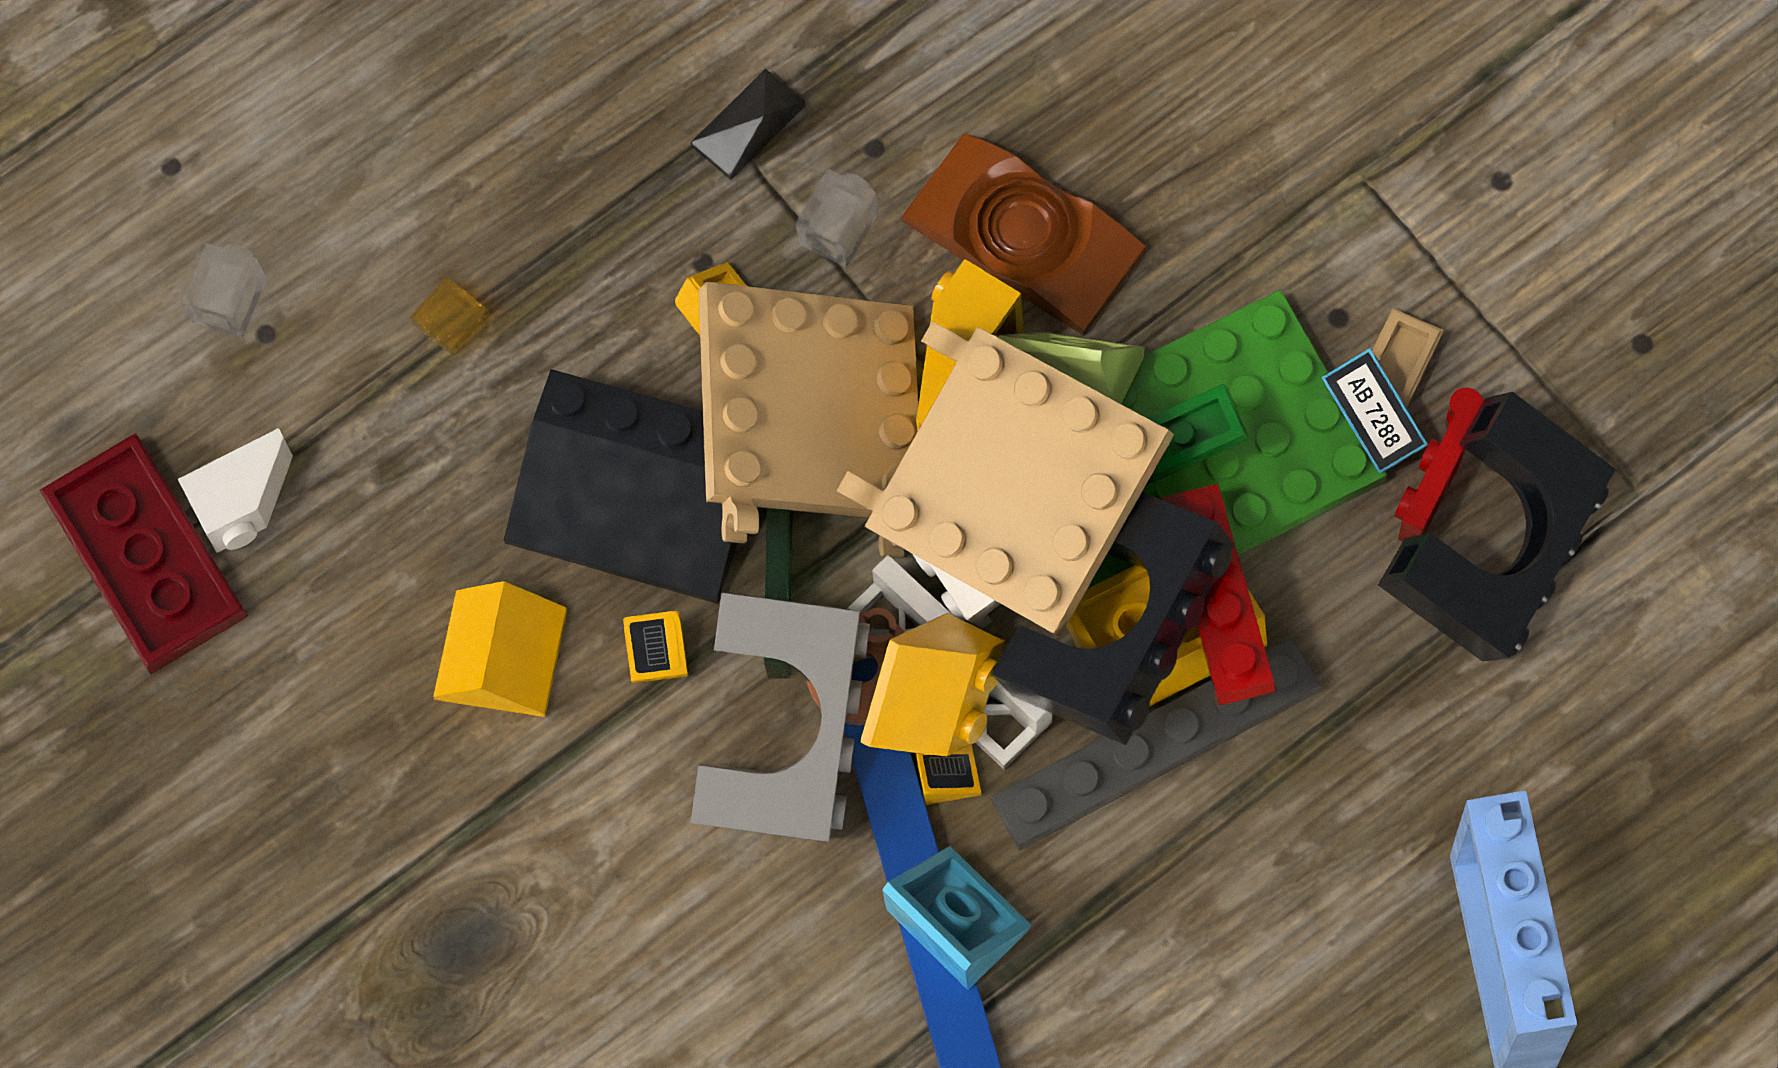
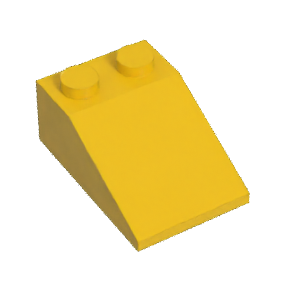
[916,259,1024,431]

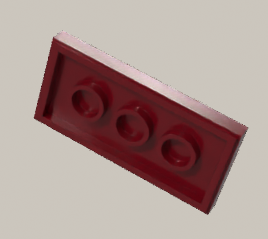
[39,433,248,675]

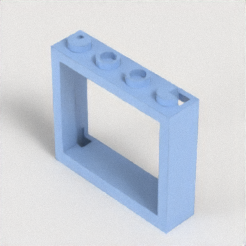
[1450,790,1577,1068]

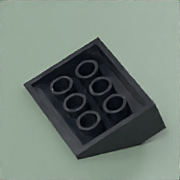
[504,369,738,604]

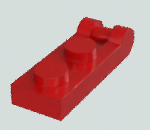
[1394,387,1483,541]

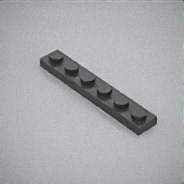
[991,638,1321,851]

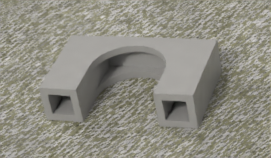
[690,592,870,842]

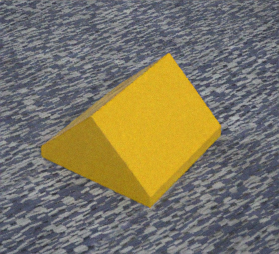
[433,581,567,717]

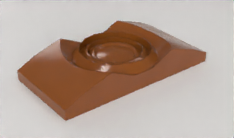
[902,133,1146,336]

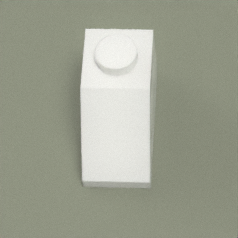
[178,428,293,553]

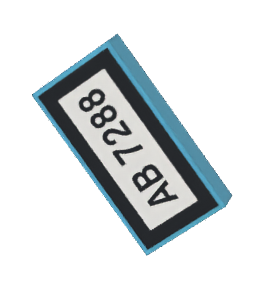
[1321,348,1428,474]

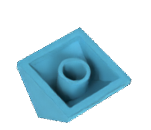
[882,846,1032,990]

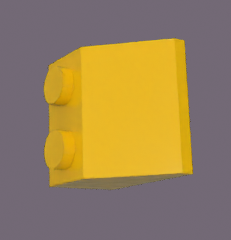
[860,613,1005,757]

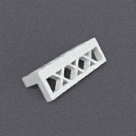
[847,555,1052,770]

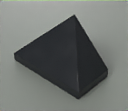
[691,68,805,180]

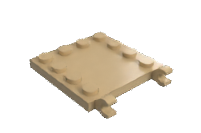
[699,282,918,558]
[836,321,1174,637]

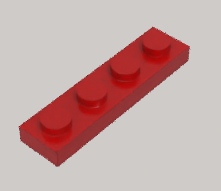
[1163,484,1275,706]

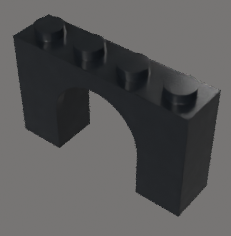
[1378,392,1616,661]
[992,492,1234,745]

